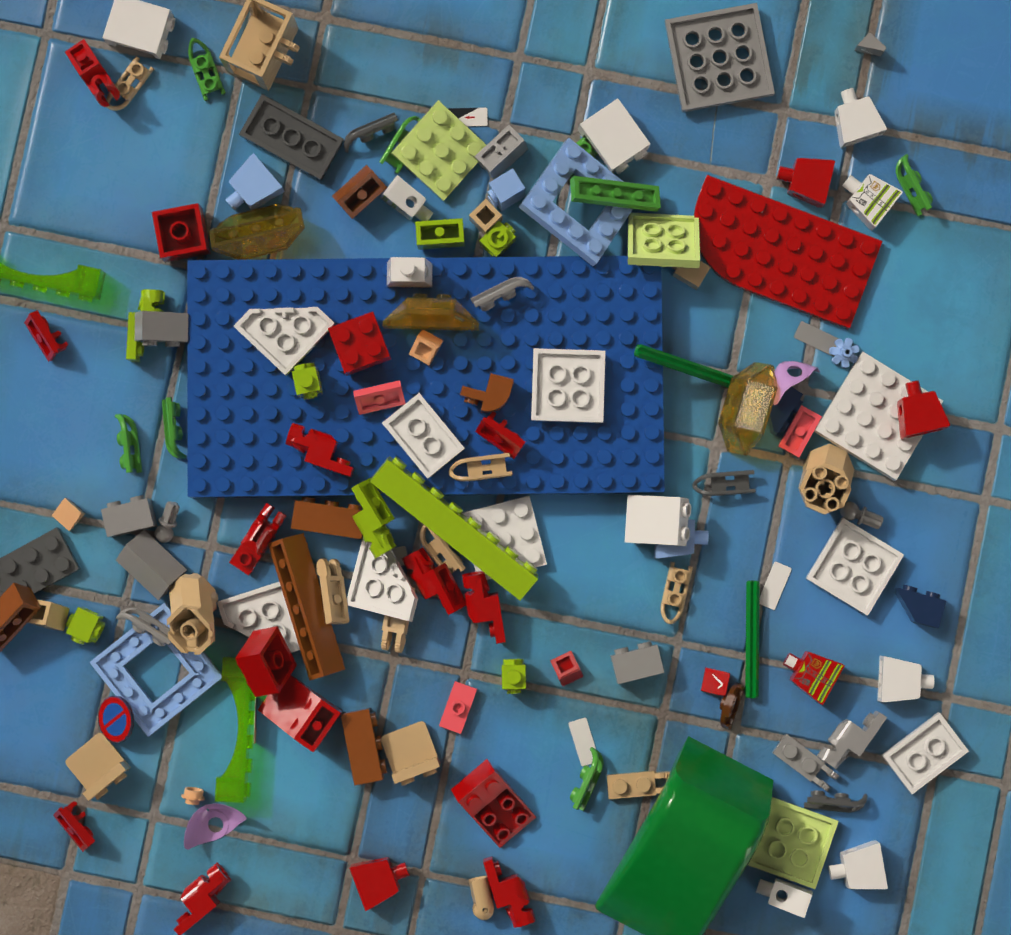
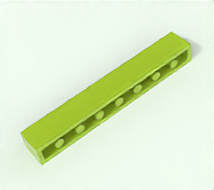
[370,456,538,601]

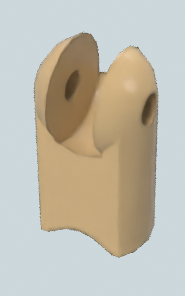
[468,876,494,920]

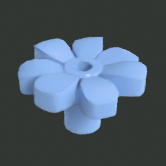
[829,338,859,368]

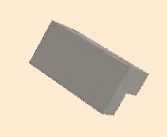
[116,530,187,601]

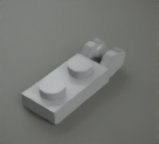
[772,734,839,792]

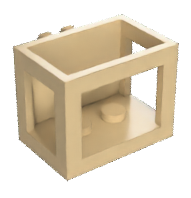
[219,0,300,91]

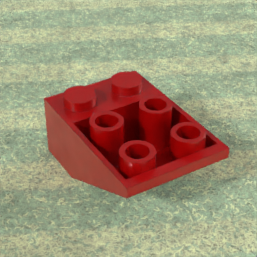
[257,675,343,752]
[451,759,536,848]

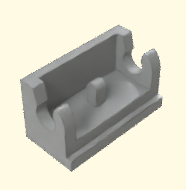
[475,125,528,180]

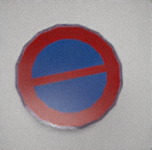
[98,695,134,743]

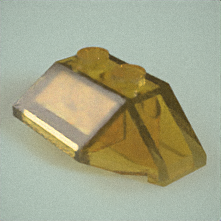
[209,204,305,260]
[383,294,479,331]
[718,362,778,456]

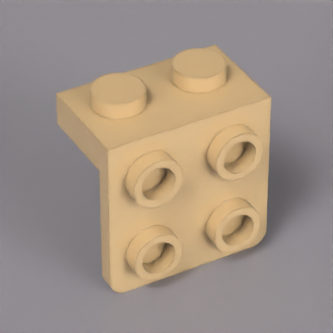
[381,721,441,786]
[65,733,131,801]

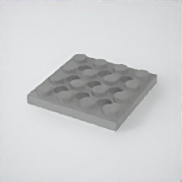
[665,3,775,112]

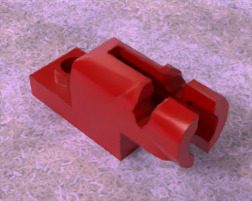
[65,39,120,107]
[286,423,355,478]
[229,503,287,576]
[401,547,466,615]
[462,571,506,644]
[483,856,536,928]
[174,862,231,935]

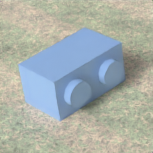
[487,168,525,212]

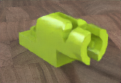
[126,289,165,362]
[351,478,397,559]

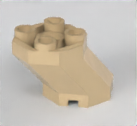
[798,444,854,515]
[167,573,218,655]

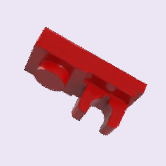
[24,310,68,362]
[475,412,526,459]
[53,801,95,852]

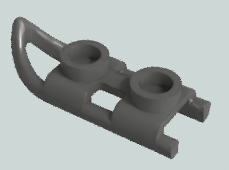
[344,112,398,153]
[692,470,756,496]
[804,790,868,813]

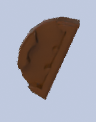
[720,683,745,730]

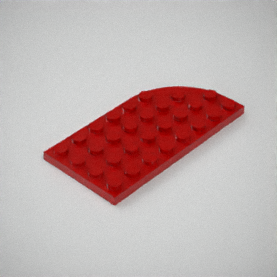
[694,175,883,329]

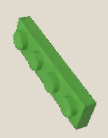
[570,176,661,212]

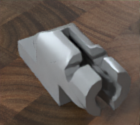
[817,711,887,770]

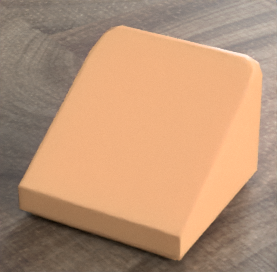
[409,330,443,366]
[52,498,85,531]

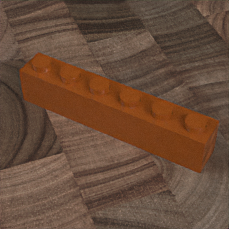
[268,533,345,680]

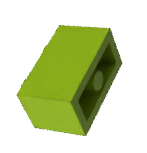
[415,218,465,250]

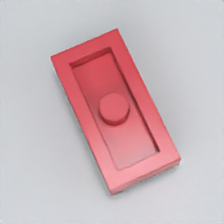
[353,380,406,415]
[777,405,822,458]
[439,681,477,734]

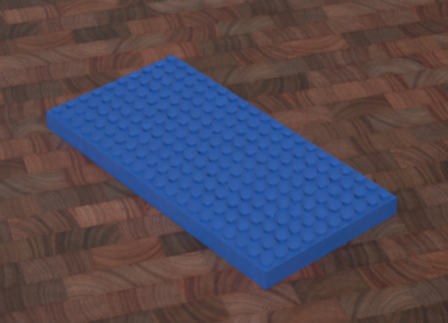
[187,256,665,498]

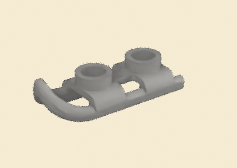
[470,277,534,311]
[116,608,171,647]

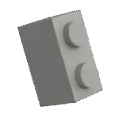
[135,311,188,347]
[101,495,158,538]
[610,641,664,684]

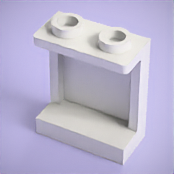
[102,0,175,59]
[578,98,650,174]
[625,495,691,546]

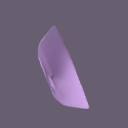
[768,361,820,405]
[184,803,247,850]

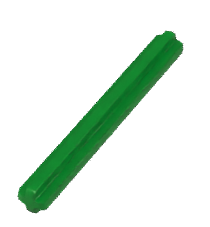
[634,344,740,389]
[745,580,760,698]

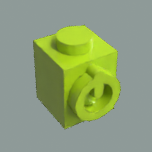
[479,221,516,257]
[292,363,323,400]
[66,607,105,645]
[501,659,526,694]

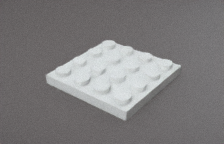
[814,352,943,481]

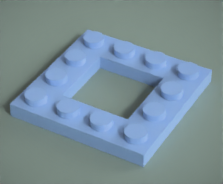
[519,138,633,266]
[90,603,224,737]

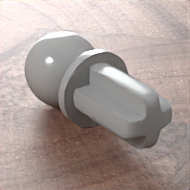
[155,501,180,543]
[840,502,884,529]

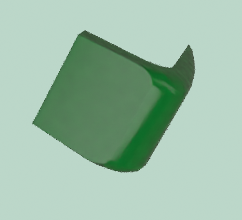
[595,736,773,935]

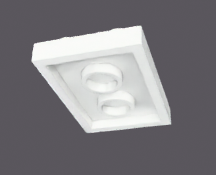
[382,393,465,479]
[882,712,969,794]

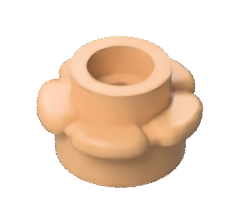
[181,787,205,805]

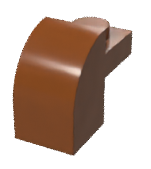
[460,373,514,413]

